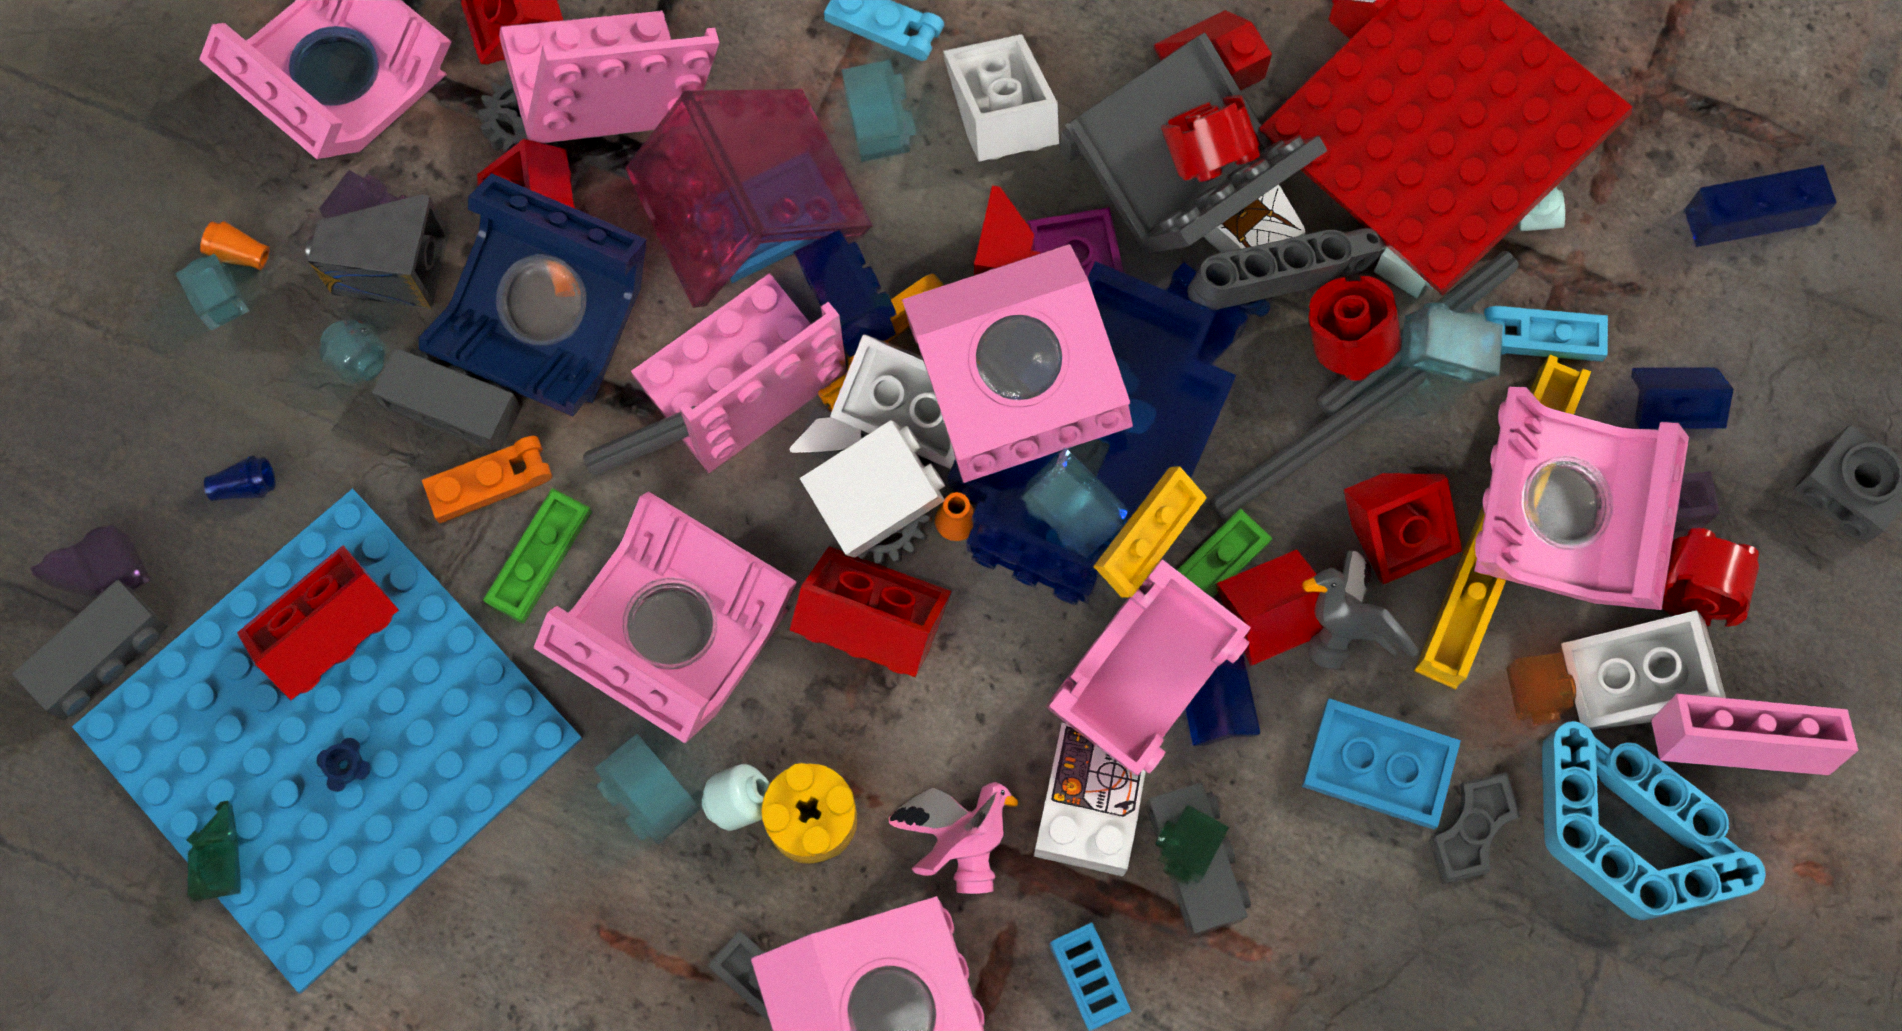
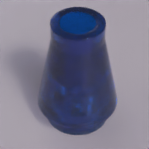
[204,456,276,502]

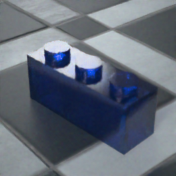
[1684,165,1837,247]
[793,229,897,358]

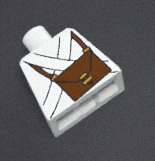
[1204,184,1306,275]

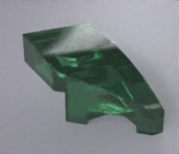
[186,800,241,902]

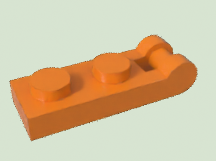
[422,436,553,524]

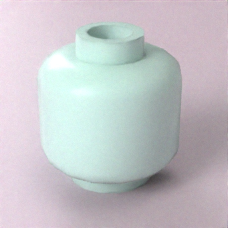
[702,764,770,831]

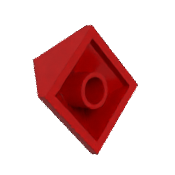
[1215,549,1324,666]

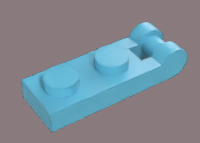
[824,0,945,61]
[1483,306,1608,362]

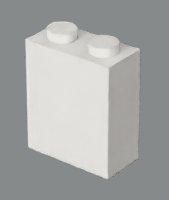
[800,420,945,558]

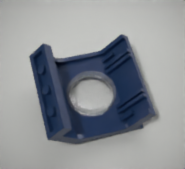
[419,173,647,417]

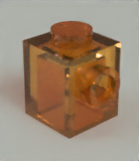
[1506,653,1576,725]

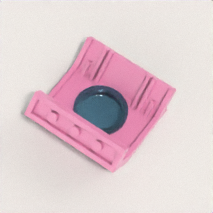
[199,0,452,159]

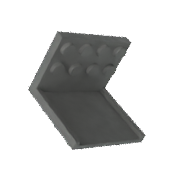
[1065,32,1328,254]

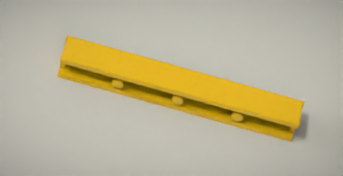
[1414,354,1591,690]

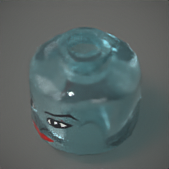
[320,319,386,384]

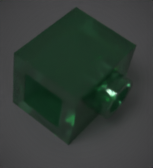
[1155,805,1229,885]

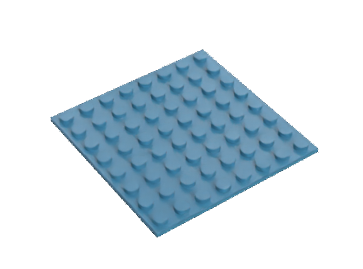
[72,488,583,994]

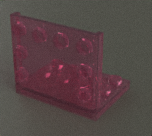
[625,89,873,308]

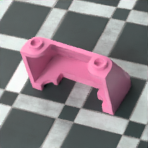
[1045,559,1251,776]

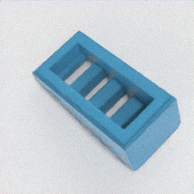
[1049,923,1132,1031]

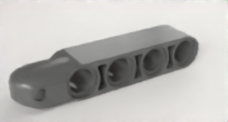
[1187,228,1387,311]

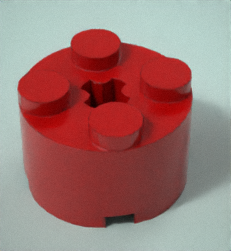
[1161,95,1260,182]
[1308,276,1402,381]
[1662,528,1759,627]

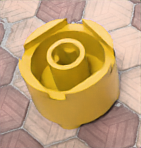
[762,763,857,864]

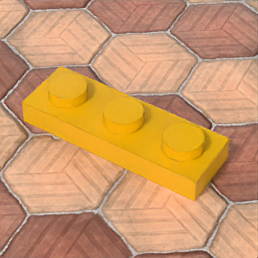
[1093,466,1207,598]

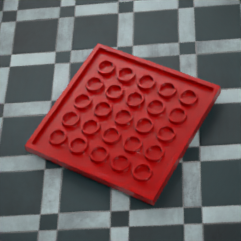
[1259,0,1633,296]

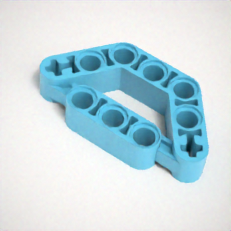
[1542,721,1766,920]

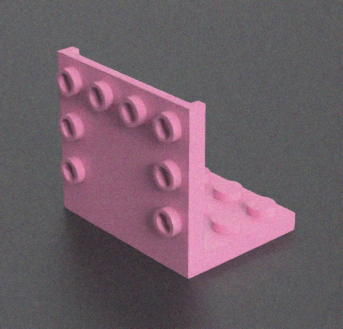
[499,11,720,143]
[631,273,847,473]

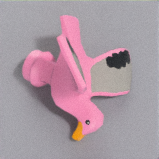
[888,782,1018,894]

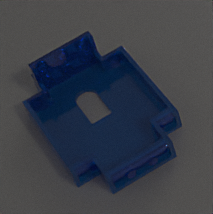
[947,261,1236,605]

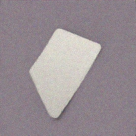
[789,417,862,453]

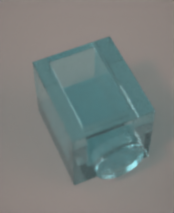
[175,253,250,331]

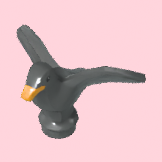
[1302,551,1419,669]

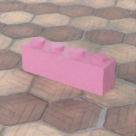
[1651,694,1859,775]

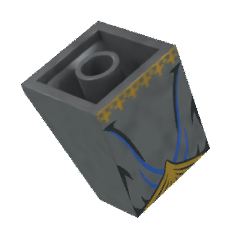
[306,194,449,309]

